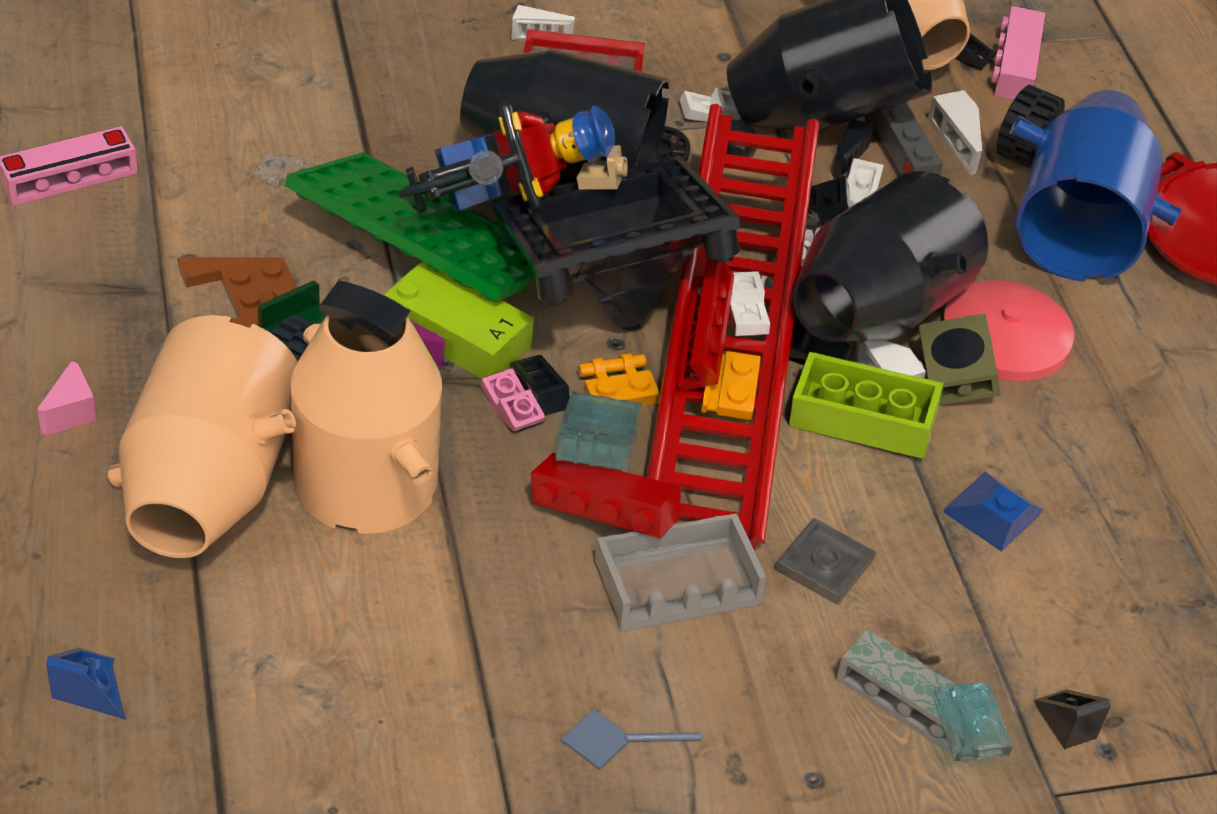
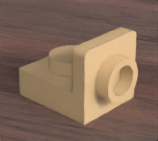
[577,145,628,190]

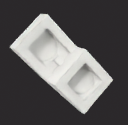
[679,88,741,122]
[729,271,770,336]

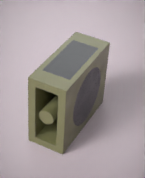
[919,313,1001,406]

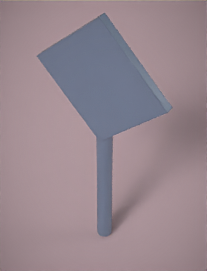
[561,709,702,770]

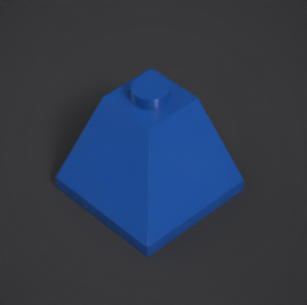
[944,471,1043,552]

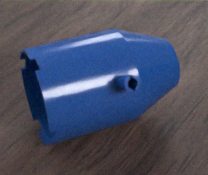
[1010,90,1182,281]

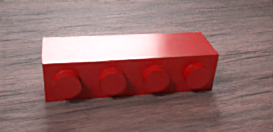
[531,452,681,539]

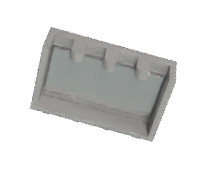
[594,513,767,632]

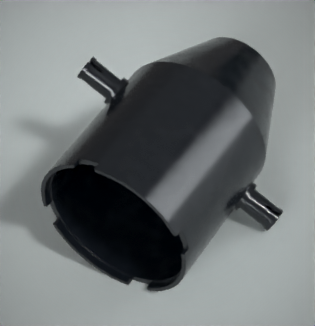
[726,0,932,131]
[460,49,670,184]
[793,171,988,342]

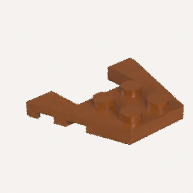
[177,257,298,328]

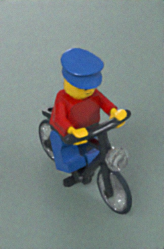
[398,102,615,213]

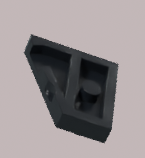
[808,175,851,223]

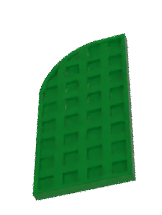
[284,152,534,301]

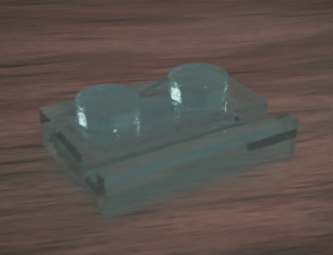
[932,682,1013,761]

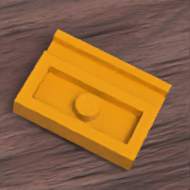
[701,351,761,420]

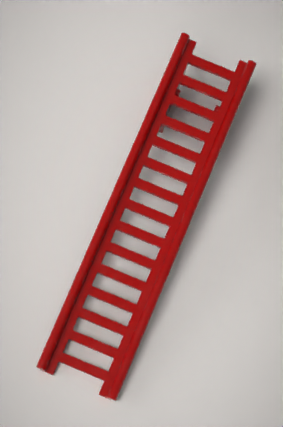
[646,104,820,550]

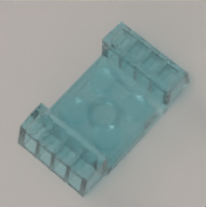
[556,391,642,472]

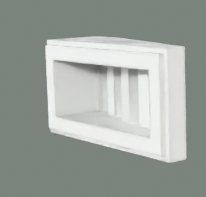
[511,5,575,42]

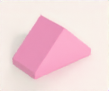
[37,361,97,436]

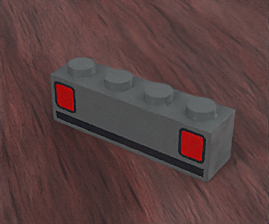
[864,102,943,177]

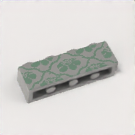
[836,629,998,764]

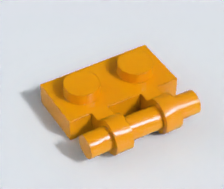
[578,353,660,414]

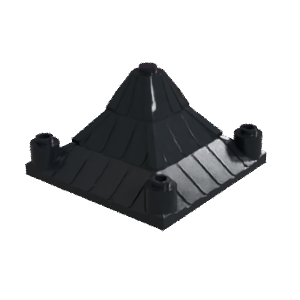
[492,156,740,330]

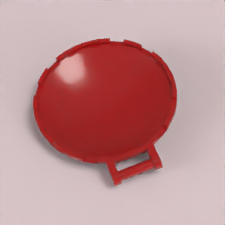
[1148,152,1217,285]

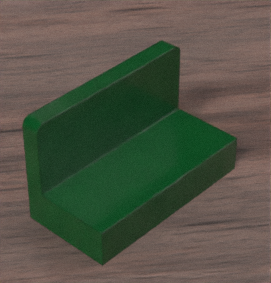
[258,280,327,333]

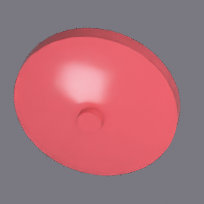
[942,280,1074,381]

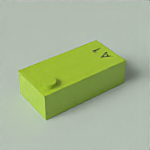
[384,261,534,379]
[789,352,944,459]

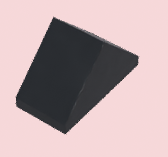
[1035,689,1111,749]

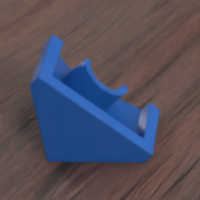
[46,648,126,720]

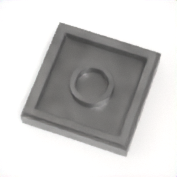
[775,518,876,605]

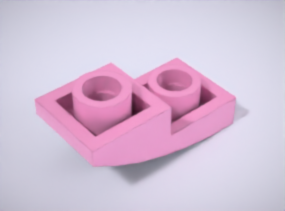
[480,368,546,431]

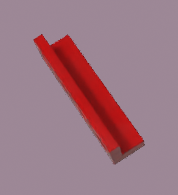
[676,258,735,391]

